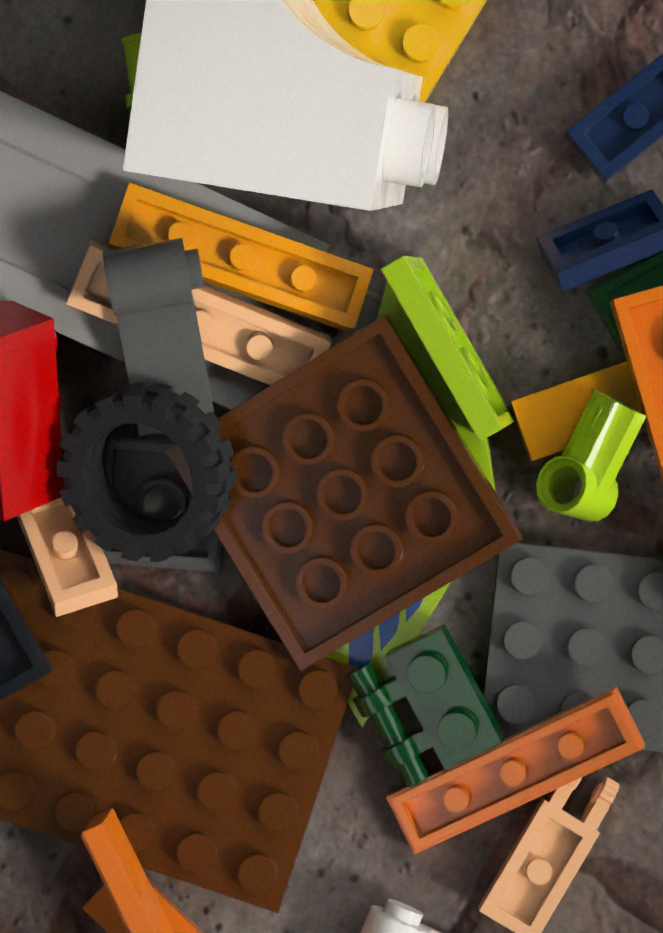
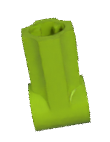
[536,390,646,522]

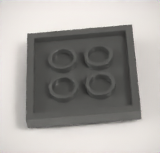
[482,543,663,752]

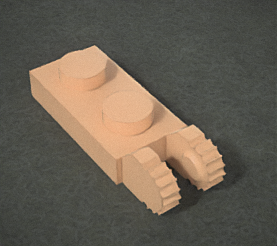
[478,777,620,933]

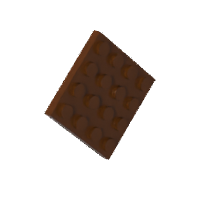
[166,315,523,671]

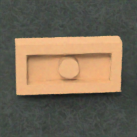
[17,497,118,617]

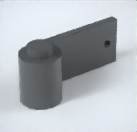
[103,238,215,437]

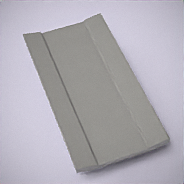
[0,91,330,410]

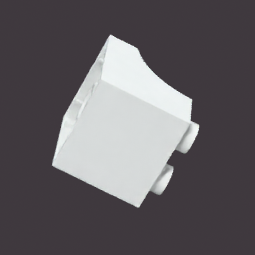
[123,0,448,211]

